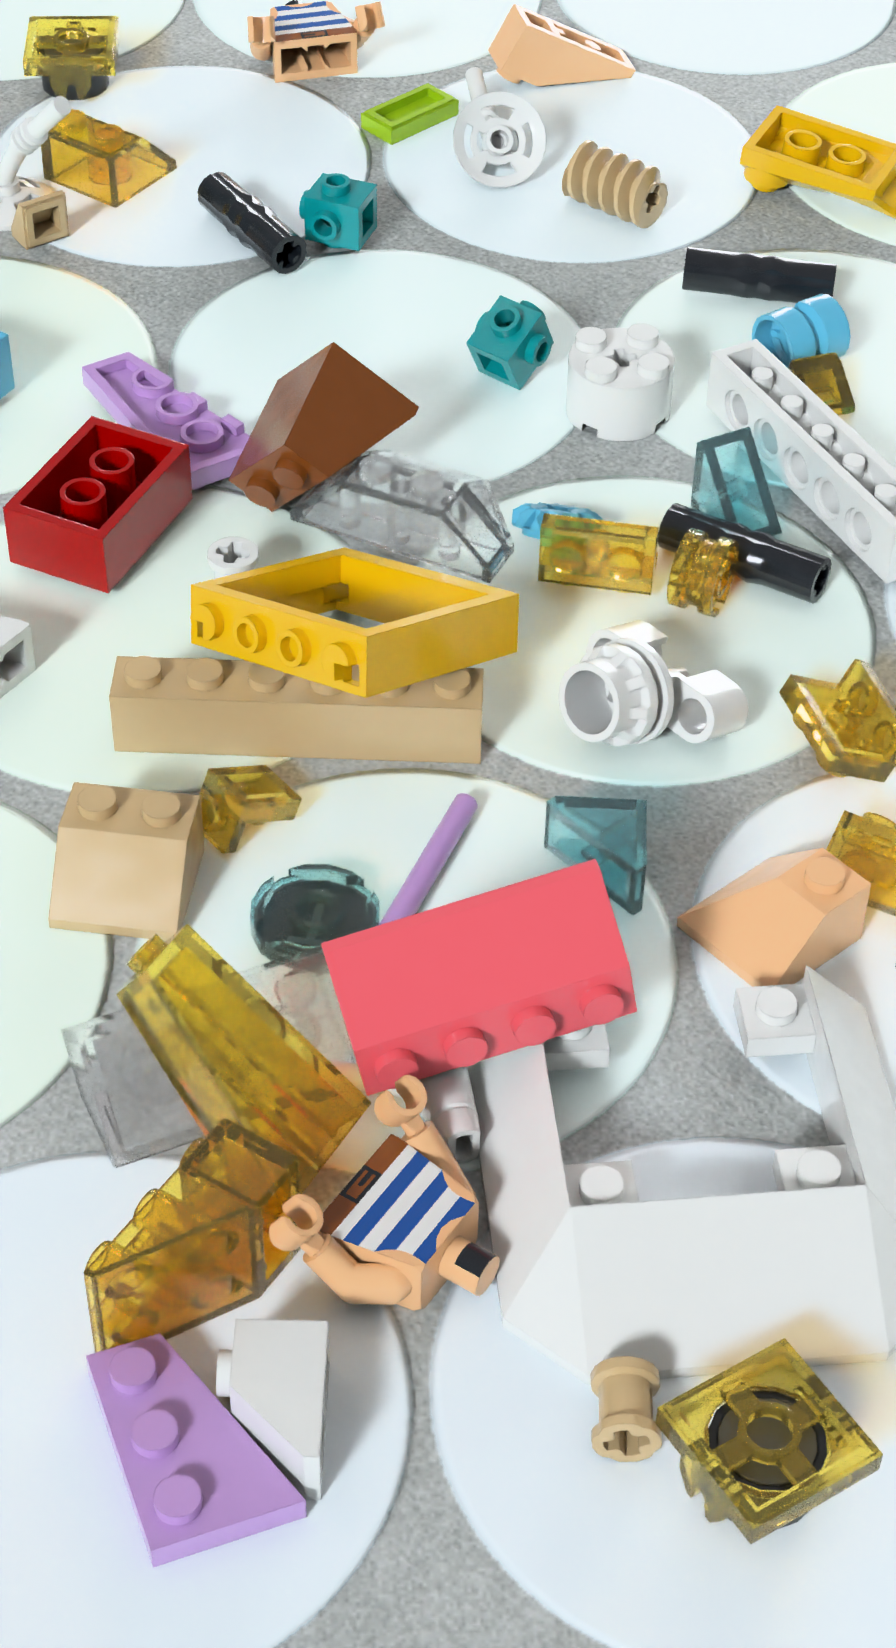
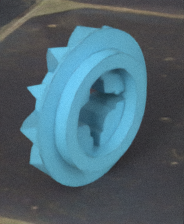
[511,502,602,542]

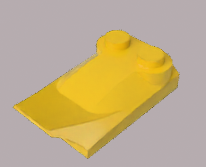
[739,105,896,219]

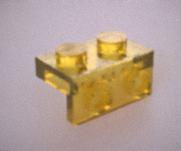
[538,513,659,595]
[779,659,896,782]

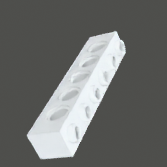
[706,339,896,584]

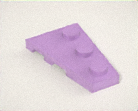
[86,1333,307,1568]

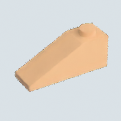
[488,4,636,86]

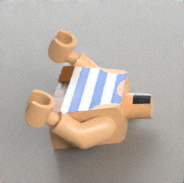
[247,0,386,83]
[269,1075,500,1311]

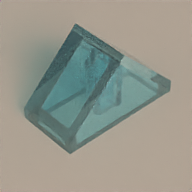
[690,427,782,536]
[544,796,647,916]

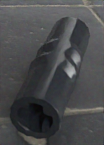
[197,172,307,274]
[682,247,837,303]
[658,503,832,604]

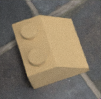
[48,782,205,942]

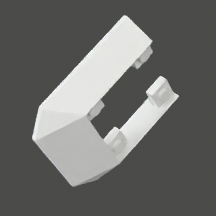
[467,965,896,1385]

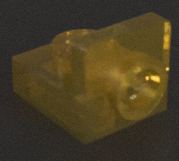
[199,765,302,854]

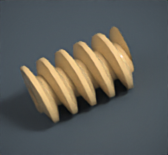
[562,140,668,228]

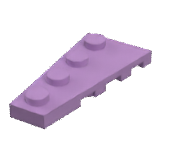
[82,352,250,490]

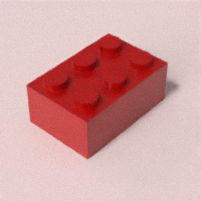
[3,416,193,594]

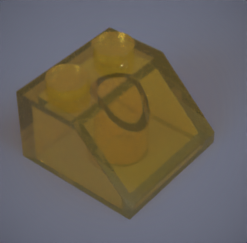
[41,109,177,208]

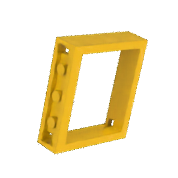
[190,547,519,698]

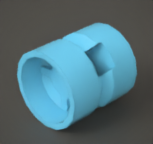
[752,294,851,375]

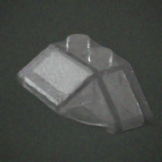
[290,449,514,583]

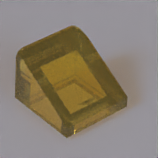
[789,352,855,416]

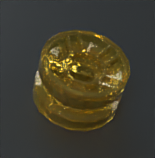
[667,528,739,618]

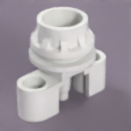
[558,620,749,747]

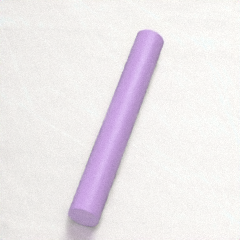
[380,793,478,925]

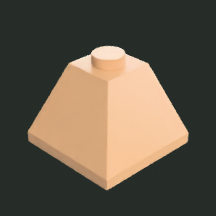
[677,848,871,987]

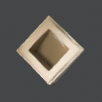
[11,190,70,250]

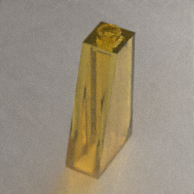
[116,924,372,1222]

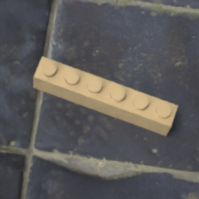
[109,656,484,764]

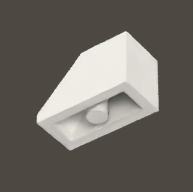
[216,1318,330,1500]

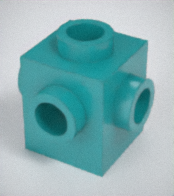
[299,173,377,251]
[466,295,554,390]

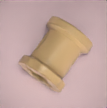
[590,1356,662,1462]

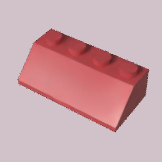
[321,859,637,1096]

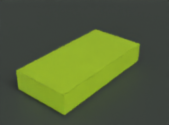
[361,83,459,145]

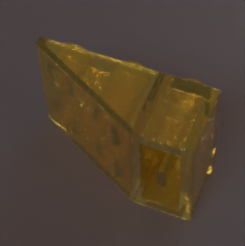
[83,1117,301,1353]

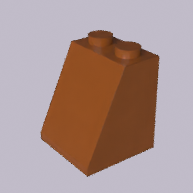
[228,342,419,512]

